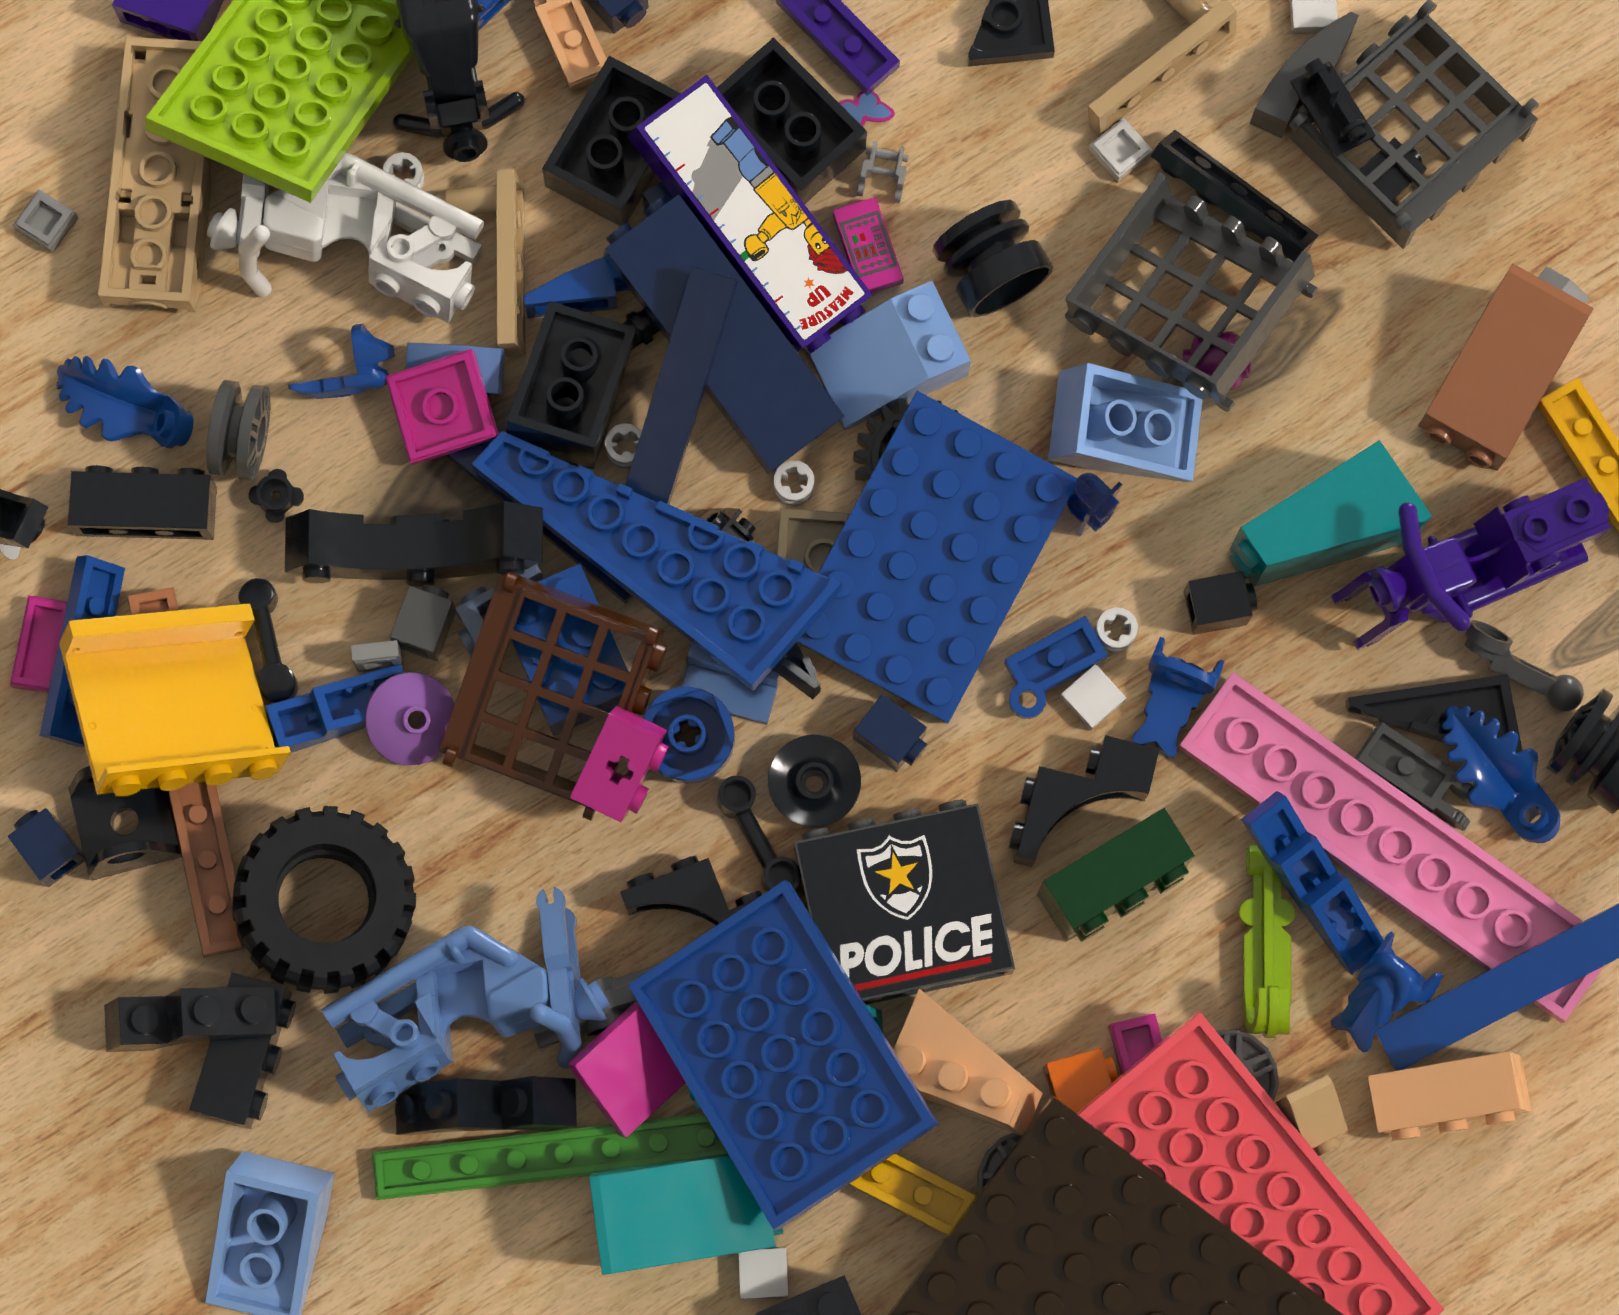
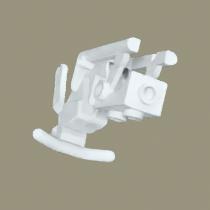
[207,152,484,323]

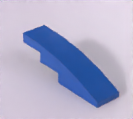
[524,256,630,318]
[265,664,404,753]
[1241,791,1384,975]

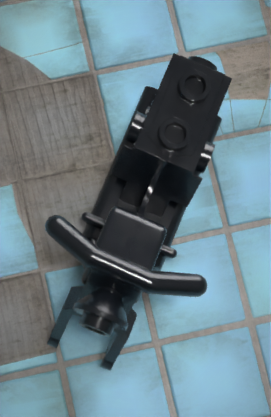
[393,0,525,162]

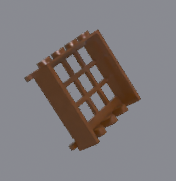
[439,572,667,821]

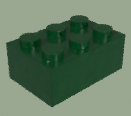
[1037,808,1195,942]

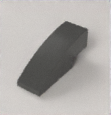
[1250,12,1359,138]

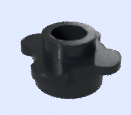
[248,469,304,523]

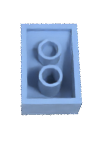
[807,281,971,430]
[1048,363,1203,482]
[205,1151,334,1315]

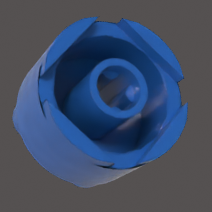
[643,686,735,784]

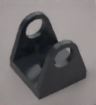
[68,766,182,881]

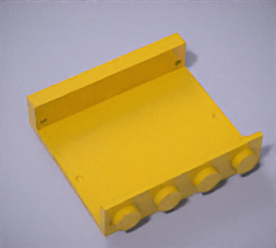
[59,604,291,796]

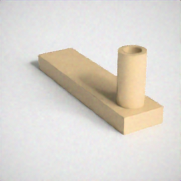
[1088,0,1237,137]
[446,169,525,357]

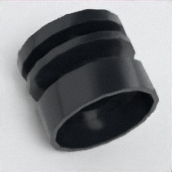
[933,199,1053,317]
[1546,688,1619,814]

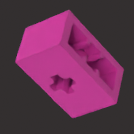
[570,705,669,822]

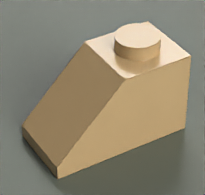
[1275,1074,1348,1156]

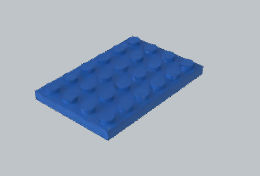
[797,390,1079,723]
[628,880,939,1230]

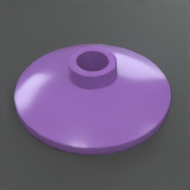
[365,672,455,765]

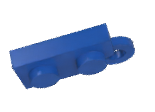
[1004,616,1108,719]

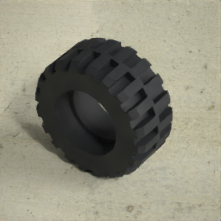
[232,806,416,994]

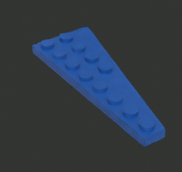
[471,431,842,691]

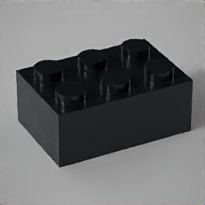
[717,37,867,204]
[542,55,681,226]

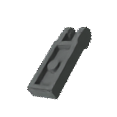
[1355,721,1481,831]

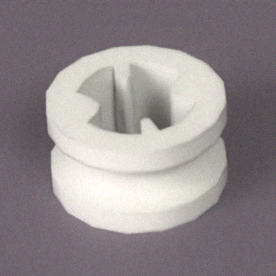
[383,152,425,189]
[605,423,642,469]
[774,460,814,506]
[1095,607,1138,652]

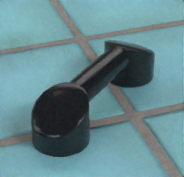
[238,578,298,703]
[717,776,801,891]

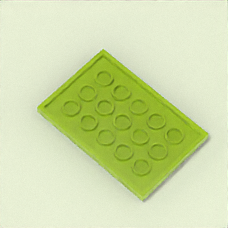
[145,0,413,203]

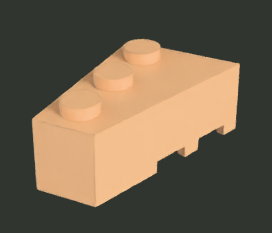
[893,989,1043,1136]
[1368,1051,1532,1141]

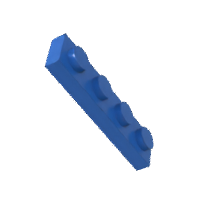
[39,555,125,747]

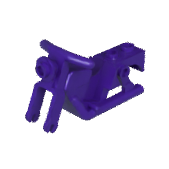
[1331,478,1611,650]

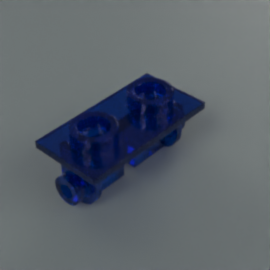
[1067,473,1122,536]

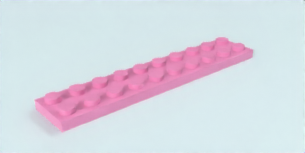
[1178,672,1604,1024]

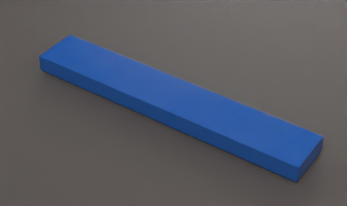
[1376,903,1619,1071]

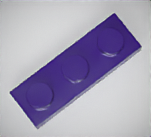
[776,0,900,95]

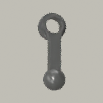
[1465,620,1584,712]

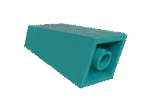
[1229,440,1432,587]
[589,1153,783,1275]

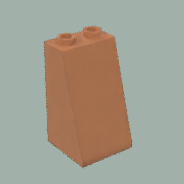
[1418,263,1594,471]

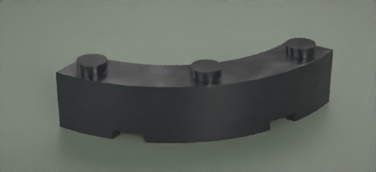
[285,501,543,587]

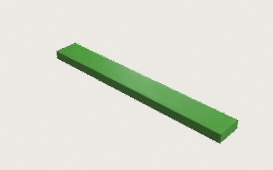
[372,1113,727,1200]

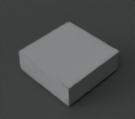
[13,189,78,254]
[351,640,403,672]

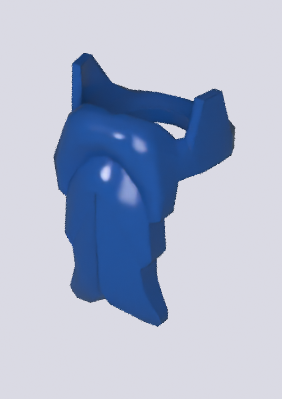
[288,323,395,399]
[1132,636,1224,758]
[1331,931,1443,1052]

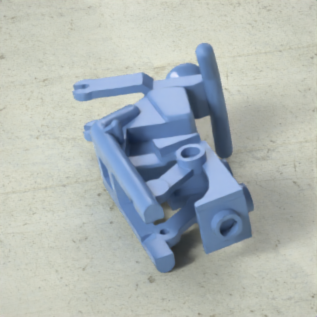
[321,887,610,1112]

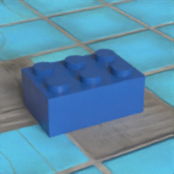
[511,564,628,736]

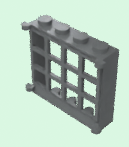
[1289,0,1539,249]
[1065,172,1318,412]

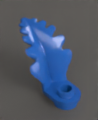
[56,356,194,449]
[1442,706,1560,843]

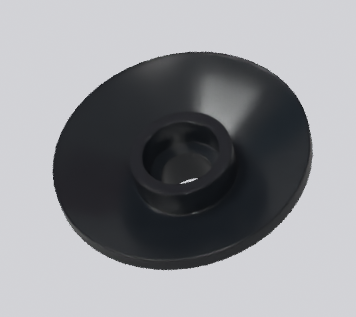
[768,735,861,827]

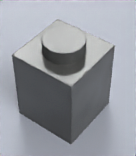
[390,584,456,662]

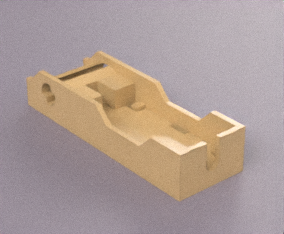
[98,37,211,312]

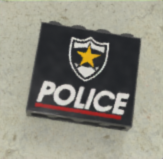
[794,799,1015,1005]

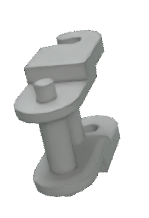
[857,141,909,204]

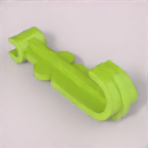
[1238,845,1296,1038]

